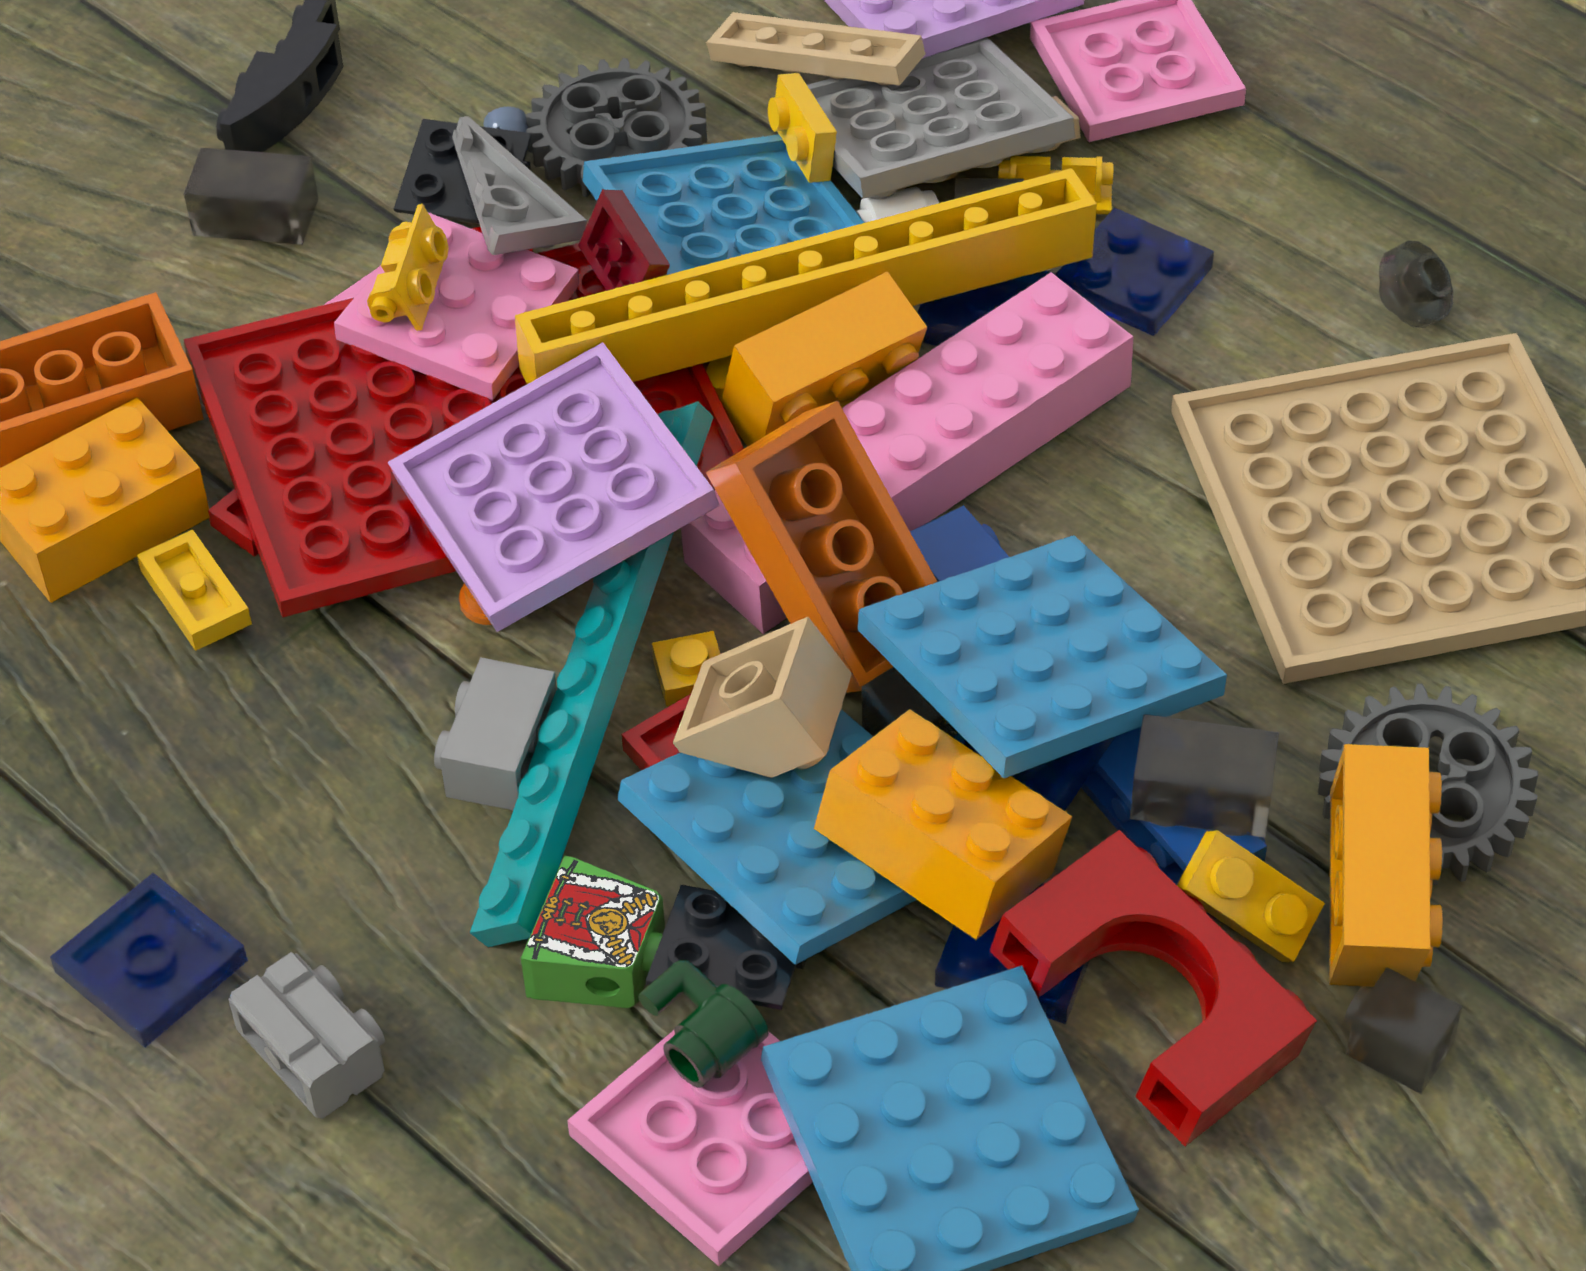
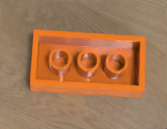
[0,292,204,468]
[706,401,937,693]

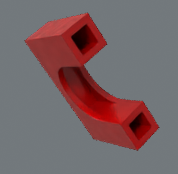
[990,830,1317,1147]

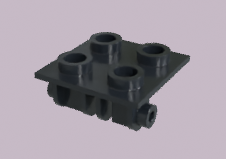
[394,119,532,224]
[646,885,806,1010]

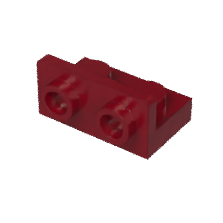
[578,189,670,291]

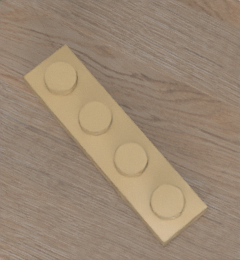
[706,12,925,85]

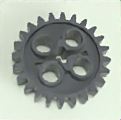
[526,58,707,197]
[1318,684,1538,885]

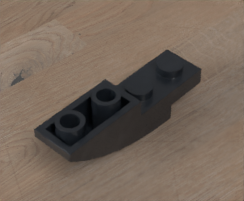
[216,0,344,167]

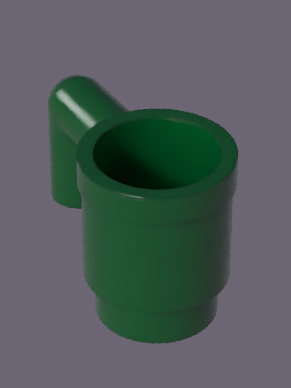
[638,960,769,1088]

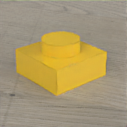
[652,631,720,707]

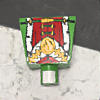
[521,856,665,1008]

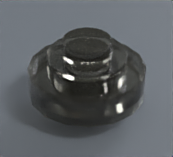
[1379,240,1453,328]

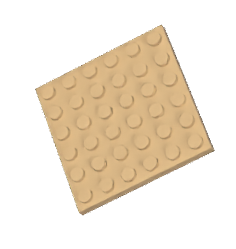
[1171,333,1586,684]

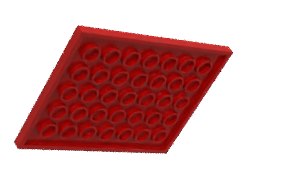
[183,243,744,618]

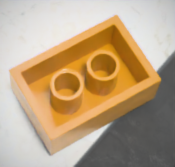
[721,271,927,447]
[0,397,209,603]
[814,709,1072,940]
[1329,744,1443,989]

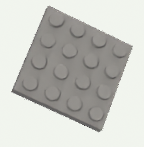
[807,37,1075,199]

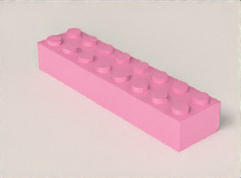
[681,273,1133,634]

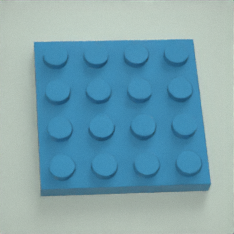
[583,134,865,275]
[858,535,1227,778]
[617,709,917,965]
[761,966,1139,1271]

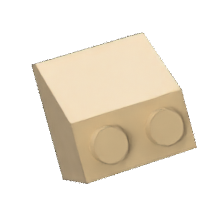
[673,617,852,778]

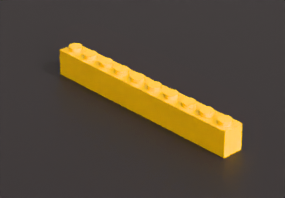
[515,168,1097,384]

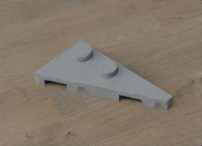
[452,116,587,255]

